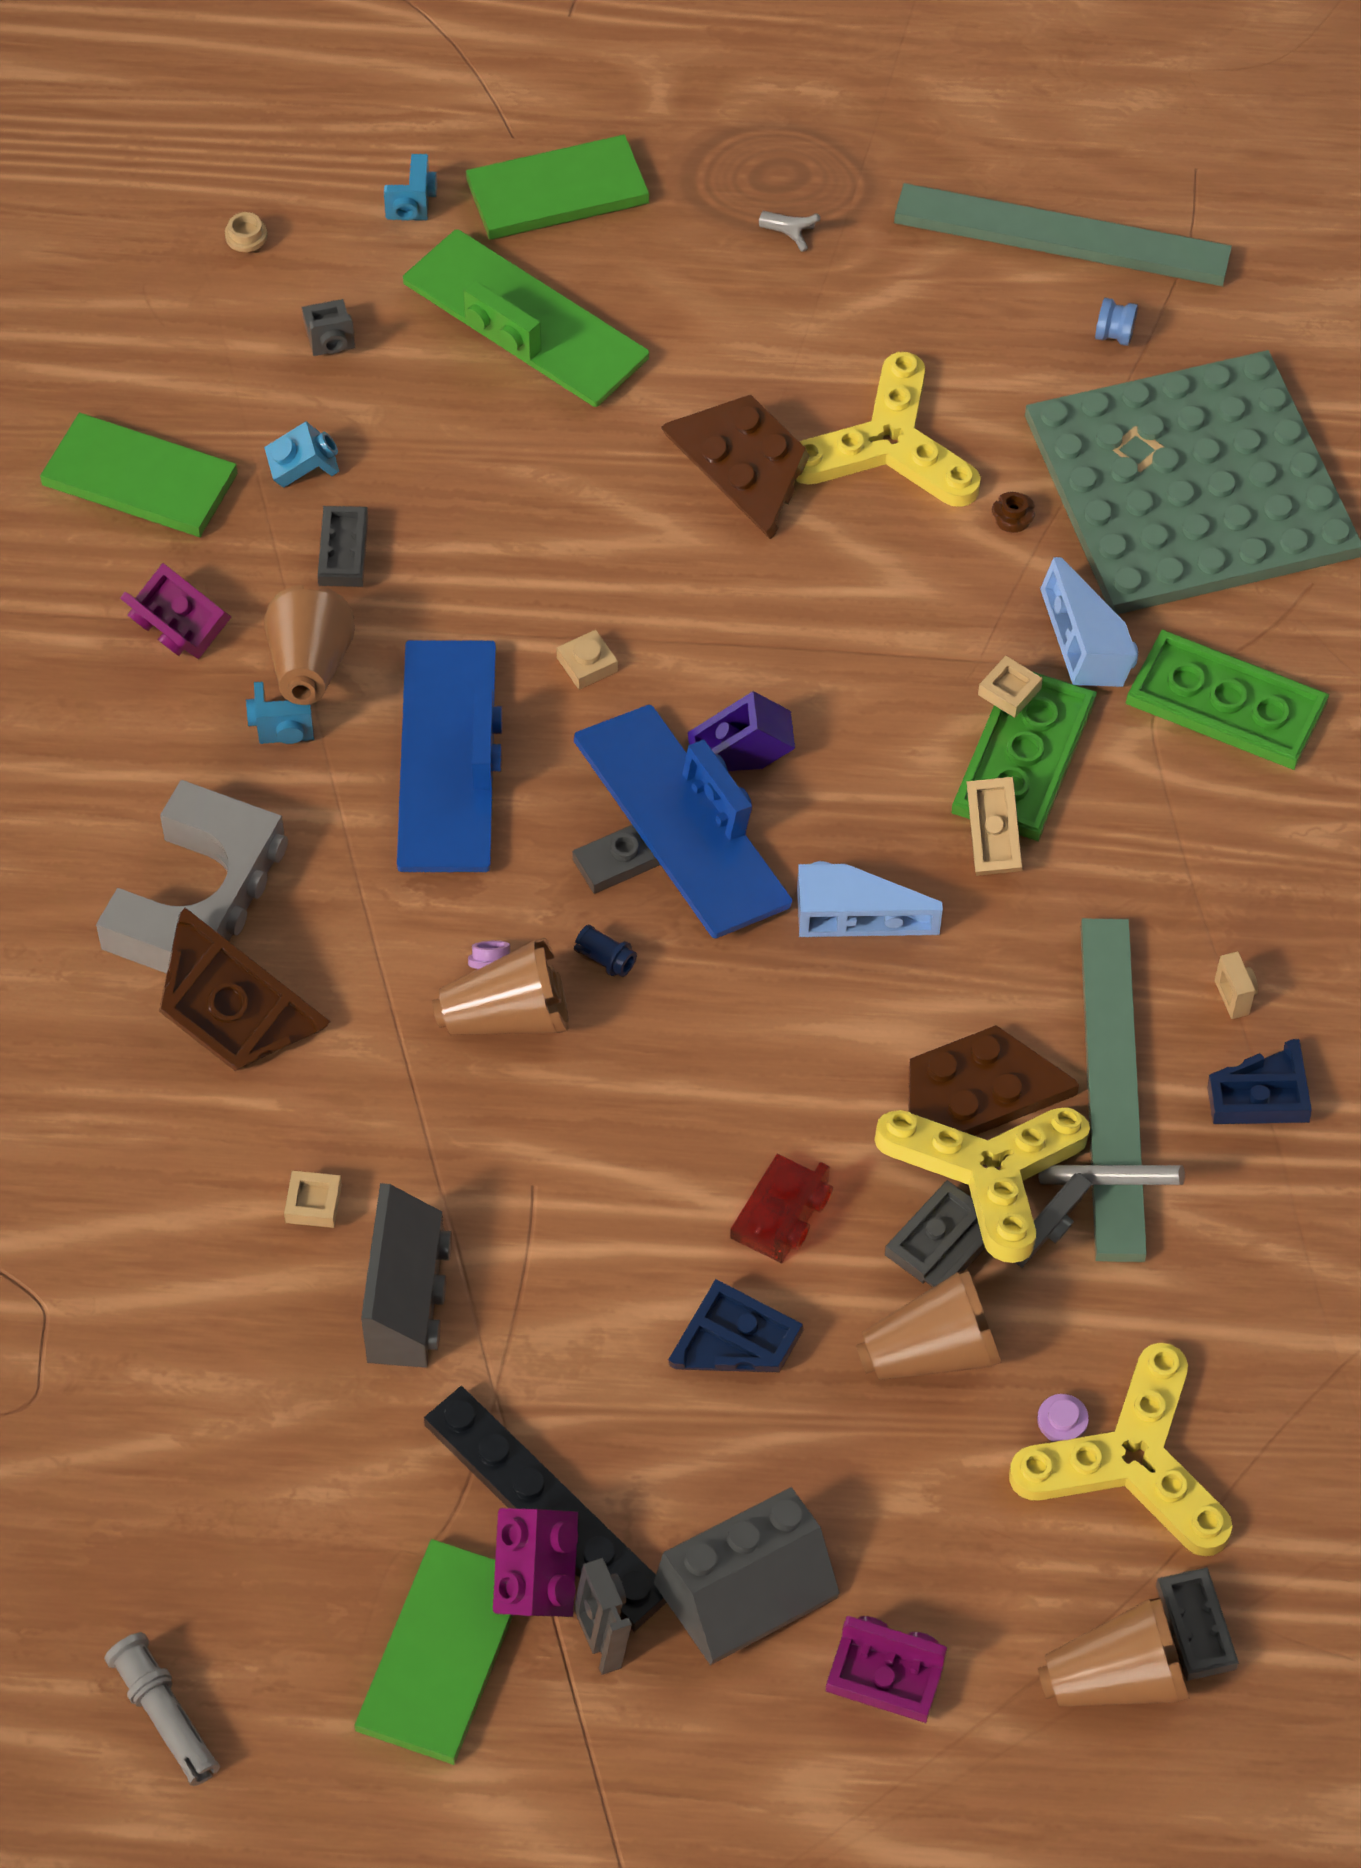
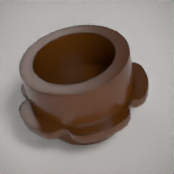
[992,492,1035,533]

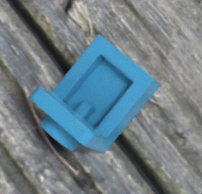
[384,154,437,221]
[264,421,339,488]
[246,682,314,744]

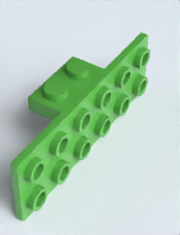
[403,229,649,407]

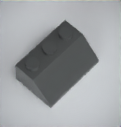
[361,1183,452,1368]
[653,1487,840,1665]

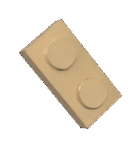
[967,777,1023,876]

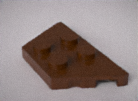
[661,394,809,539]
[159,907,331,1071]
[908,1025,1079,1136]

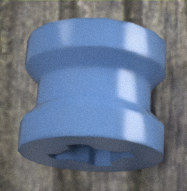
[1095,297,1138,346]

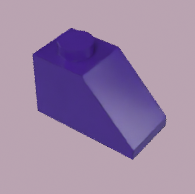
[688,691,795,771]

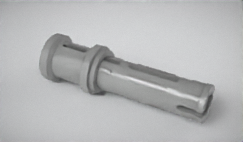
[104,1632,220,1786]

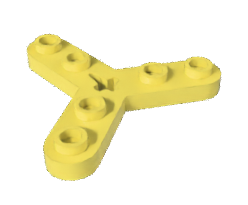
[796,352,981,507]
[874,1108,1090,1263]
[1009,1343,1232,1556]

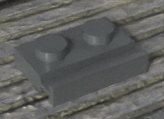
[885,1180,985,1287]
[574,1558,632,1675]

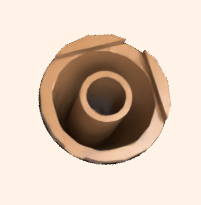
[264,585,355,705]
[432,938,569,1035]
[856,1269,1001,1380]
[1038,1597,1189,1707]

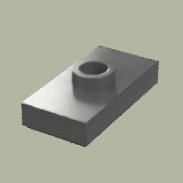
[317,506,368,587]
[572,825,660,894]
[1016,1173,1092,1268]
[1156,1567,1239,1681]

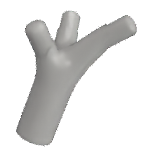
[759,211,821,252]

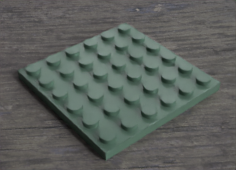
[1025,350,1361,615]

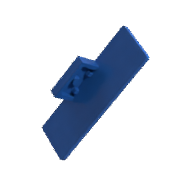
[397,640,502,872]
[574,705,792,939]

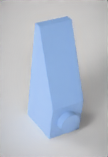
[1040,557,1138,687]
[797,861,943,937]

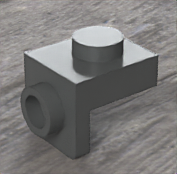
[302,299,355,356]

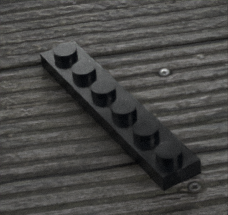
[424,1385,667,1632]

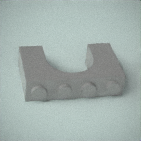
[96,780,288,974]

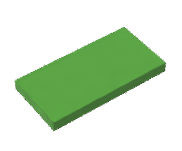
[466,134,649,240]
[40,412,238,537]
[1126,629,1329,770]
[951,672,1097,841]
[354,1539,514,1765]

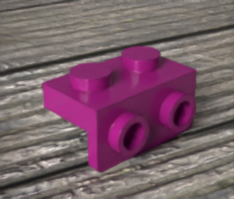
[120,563,231,659]
[493,1508,578,1617]
[825,1616,947,1723]

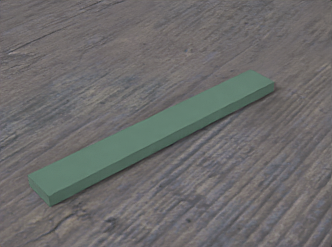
[894,183,1232,286]
[1080,918,1147,1262]

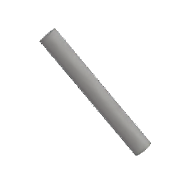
[1038,1165,1185,1185]

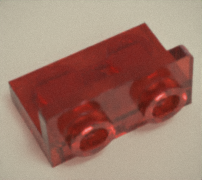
[730,1154,833,1264]

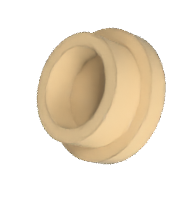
[225,212,267,252]

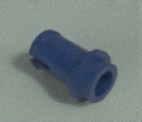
[574,924,637,977]

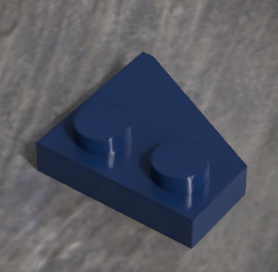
[1207,1039,1312,1124]
[668,1279,804,1373]

